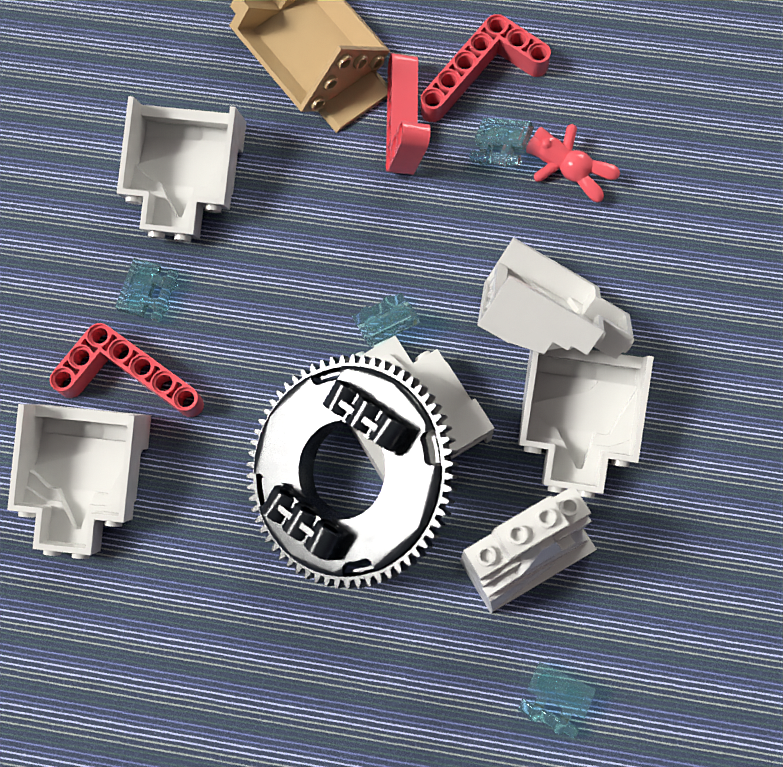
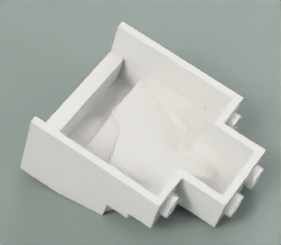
[117,96,246,242]
[477,237,634,360]
[348,336,494,483]
[518,348,654,498]
[7,404,152,559]
[460,485,597,613]

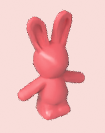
[526,124,620,203]

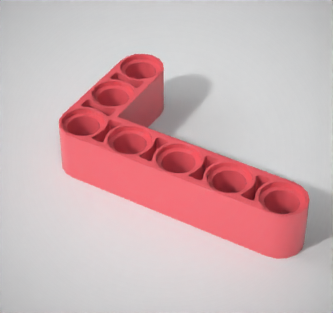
[421,14,551,122]
[386,53,431,175]
[49,323,204,417]

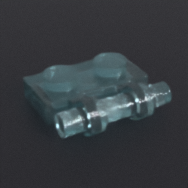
[470,117,534,167]
[115,258,179,323]
[352,293,420,347]
[517,662,596,739]

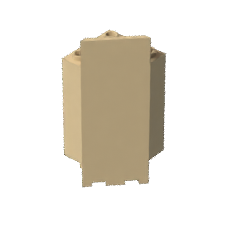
[229,0,390,133]

